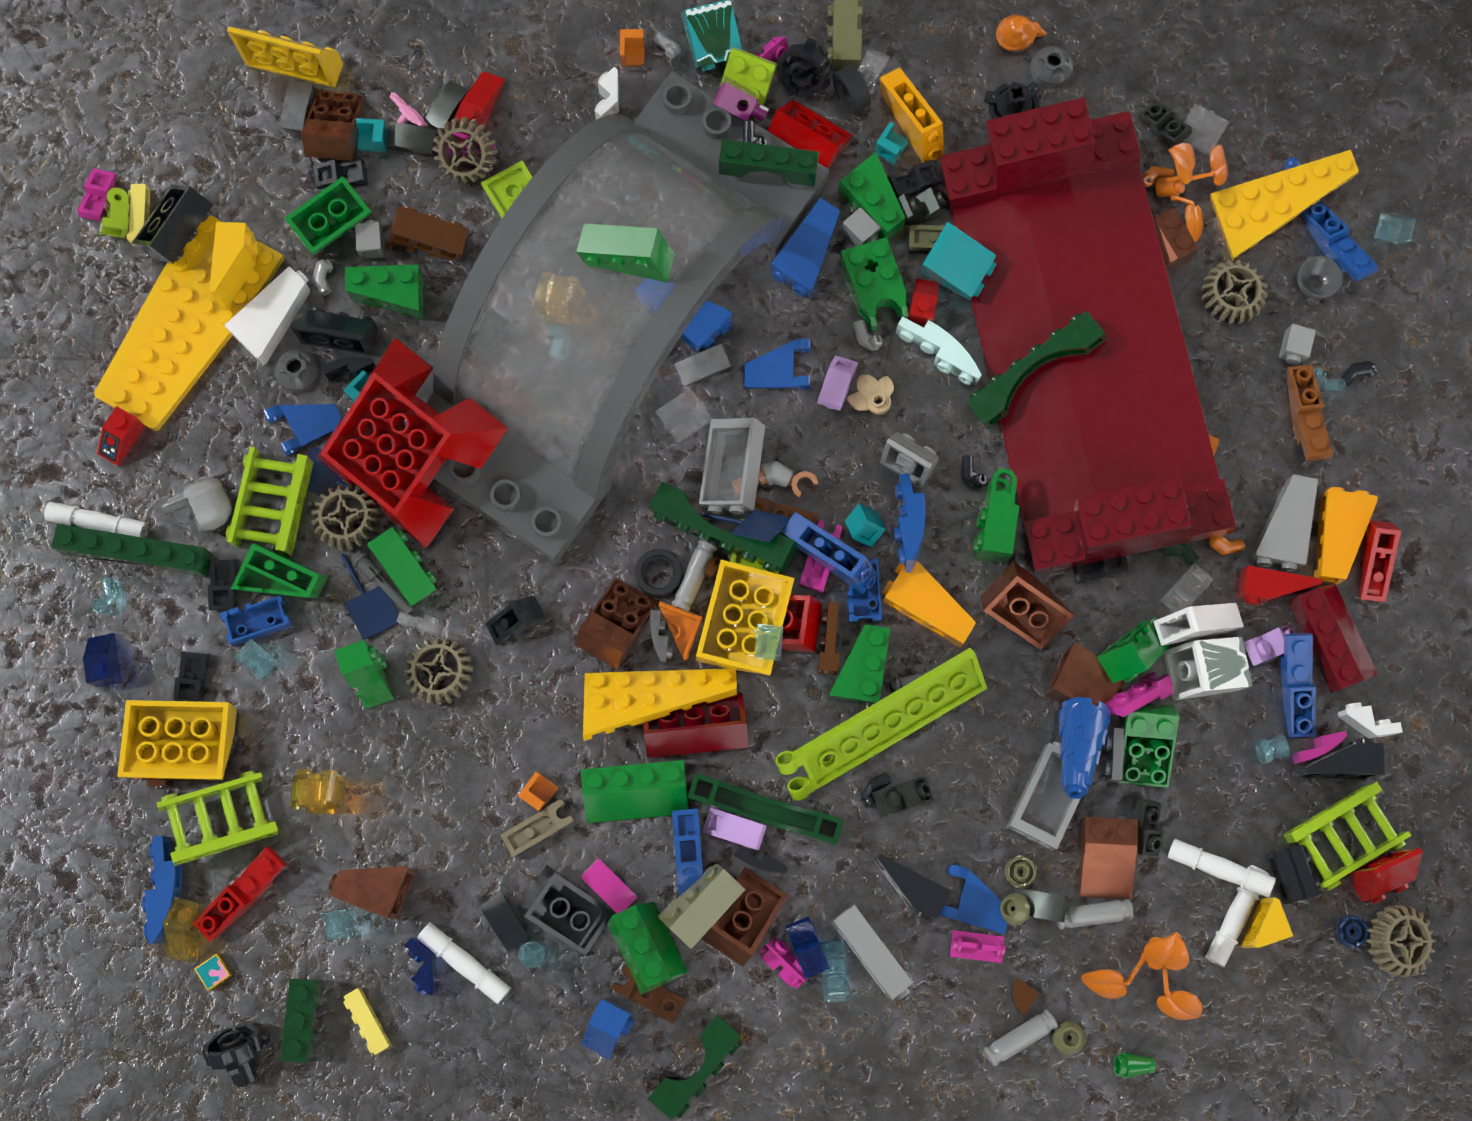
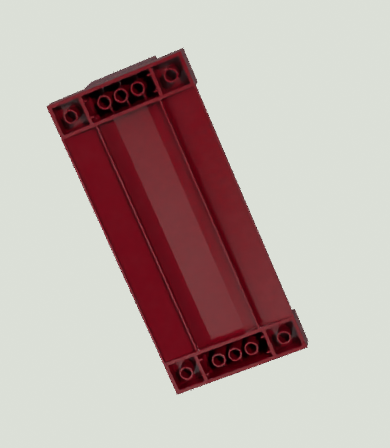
[940,97,1237,575]

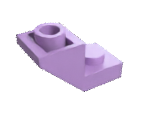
[817,355,858,411]
[1244,624,1296,666]
[703,807,766,851]

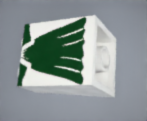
[1163,637,1253,701]

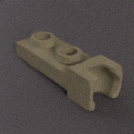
[500,799,575,858]

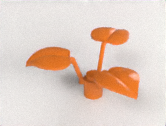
[1156,143,1228,242]
[1081,932,1203,1020]

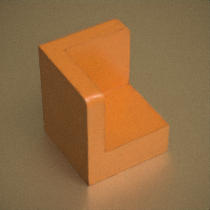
[620,29,645,66]
[518,771,558,812]

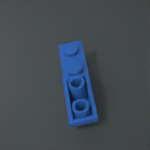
[1301,201,1378,282]
[894,473,925,573]
[1281,633,1316,738]
[672,809,703,896]
[142,836,182,944]

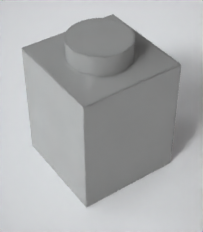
[842,207,880,246]
[355,220,385,260]
[1279,324,1316,365]

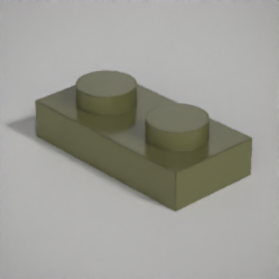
[908,225,957,251]

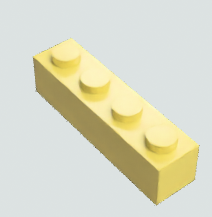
[127,184,150,246]
[343,988,392,1055]

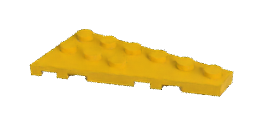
[1210,150,1359,261]
[583,669,737,741]

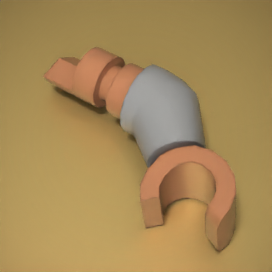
[732,461,819,498]

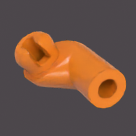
[1142,166,1174,187]
[1207,535,1245,555]

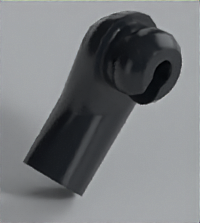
[743,121,767,145]
[1340,361,1377,386]
[961,455,987,489]
[859,772,891,807]

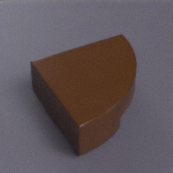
[704,556,722,582]
[1012,978,1039,1015]

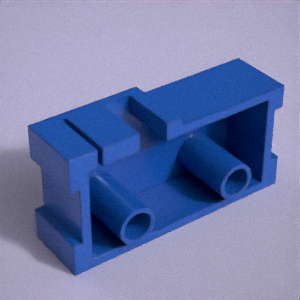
[847,559,882,624]
[220,595,293,646]

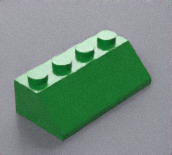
[581,760,688,823]

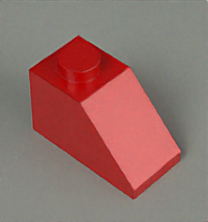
[908,278,939,328]

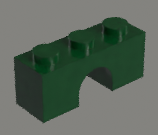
[280,978,323,1063]

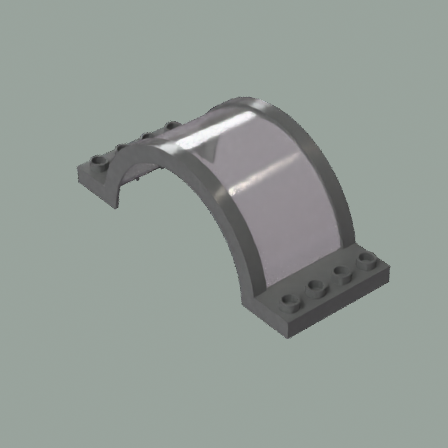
[409,72,830,565]

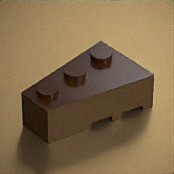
[385,206,469,262]

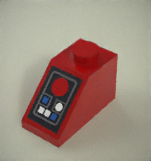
[97,406,146,467]

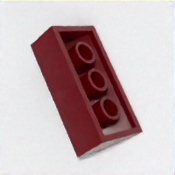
[1289,583,1378,693]
[643,692,749,758]

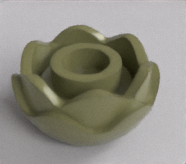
[1005,855,1037,888]
[1000,893,1030,926]
[1052,1021,1085,1055]

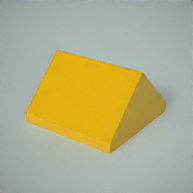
[1239,897,1293,948]

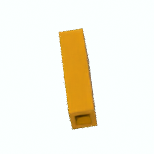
[879,68,944,163]
[1314,487,1378,584]
[882,561,976,648]

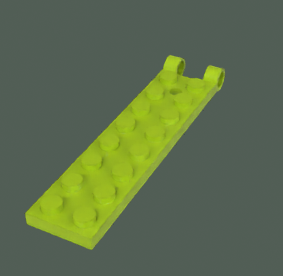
[775,648,987,801]

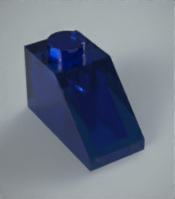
[83,633,122,687]

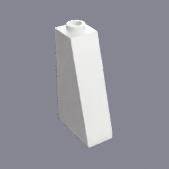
[224,267,311,366]
[1154,603,1244,646]

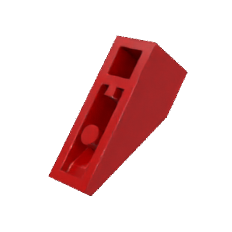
[455,71,505,136]
[1359,520,1401,602]
[1237,565,1322,606]

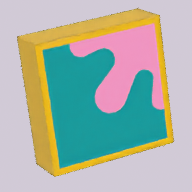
[194,954,232,991]

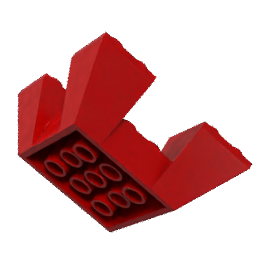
[316,338,509,548]

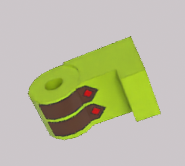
[99,188,129,238]

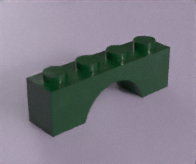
[719,139,819,187]
[648,1014,742,1120]

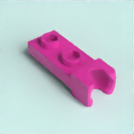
[799,520,842,593]
[1104,672,1173,717]

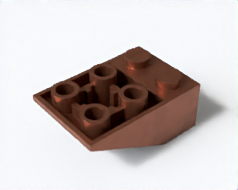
[301,90,365,161]
[574,578,658,669]

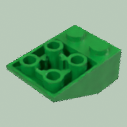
[1117,703,1180,788]

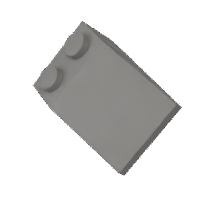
[880,432,940,488]

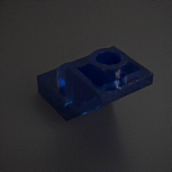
[785,916,830,978]
[404,937,438,997]

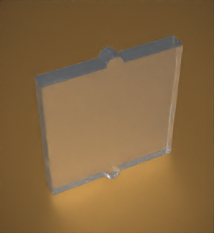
[1183,104,1229,156]
[655,388,713,444]

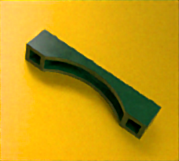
[966,311,1107,429]
[648,481,797,574]
[51,524,213,578]
[687,773,844,847]

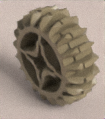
[432,117,497,183]
[1201,259,1268,324]
[311,484,379,551]
[403,636,473,705]
[1365,905,1436,977]

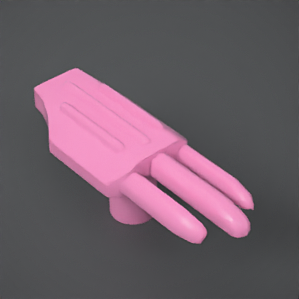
[389,92,428,128]

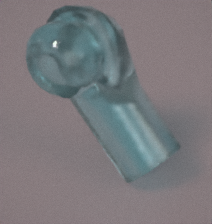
[92,577,118,613]

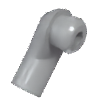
[654,32,681,59]
[312,259,333,296]
[853,320,883,351]

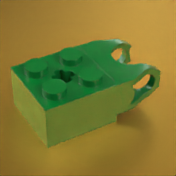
[839,237,909,331]
[973,468,1019,565]

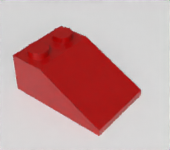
[777,595,822,652]
[1347,848,1423,904]

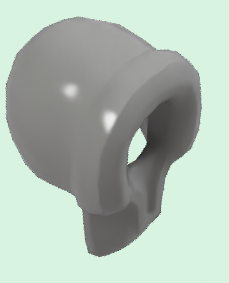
[162,478,232,532]

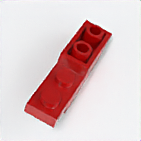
[193,846,288,942]

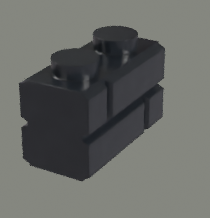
[1267,844,1320,904]

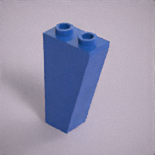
[770,198,840,299]
[635,278,732,353]
[781,512,877,594]

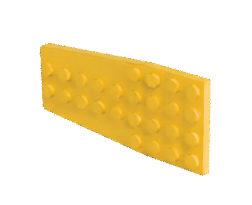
[94,215,285,431]

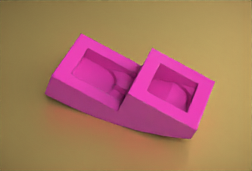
[77,168,117,222]
[1292,731,1347,764]
[580,858,637,913]

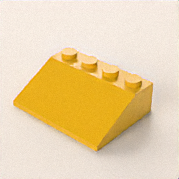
[227,27,343,88]
[696,560,794,676]
[117,700,237,780]

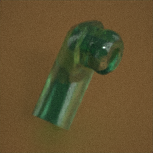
[1163,543,1200,566]

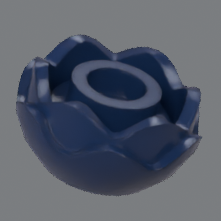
[1336,915,1369,948]

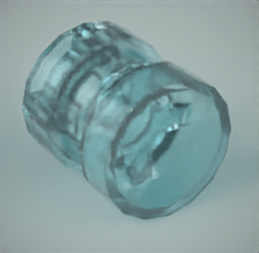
[1255,734,1290,764]
[518,941,547,968]

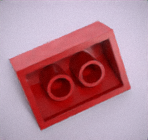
[767,100,853,169]

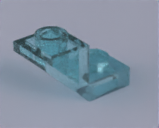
[818,940,850,1003]

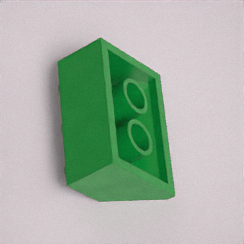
[284,176,372,255]
[607,902,688,995]

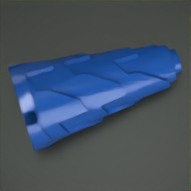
[1058,697,1111,799]

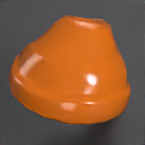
[996,15,1047,52]

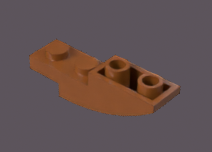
[1287,365,1333,462]

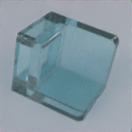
[1374,213,1416,243]
[754,624,783,661]
[234,639,279,680]
[320,909,355,940]

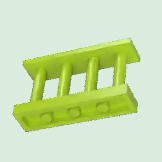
[226,447,314,557]
[156,771,278,866]
[1283,781,1412,890]

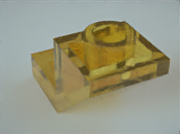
[163,898,201,963]

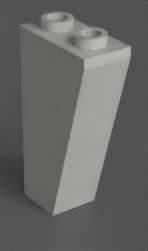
[1249,474,1318,572]

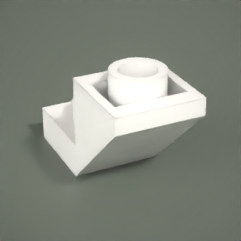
[594,67,619,120]
[1338,703,1403,739]

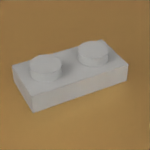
[1103,728,1124,782]

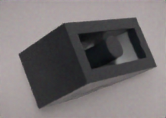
[485,595,545,645]

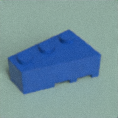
[582,997,635,1059]

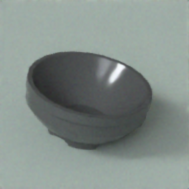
[1030,46,1073,88]
[1297,256,1343,300]
[275,349,320,393]

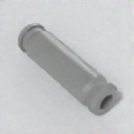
[672,540,717,612]
[1057,899,1134,929]
[983,1010,1058,1066]

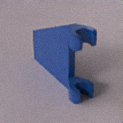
[744,339,811,390]
[264,404,342,456]
[939,865,1007,934]

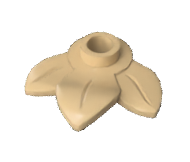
[846,374,894,415]

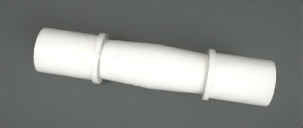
[44,501,149,538]
[1168,839,1276,898]
[1205,865,1269,968]
[417,922,511,1004]

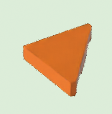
[658,601,703,661]

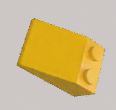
[209,222,261,309]

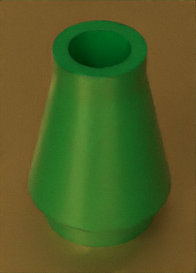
[1113,1052,1156,1079]

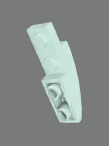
[896,317,981,386]

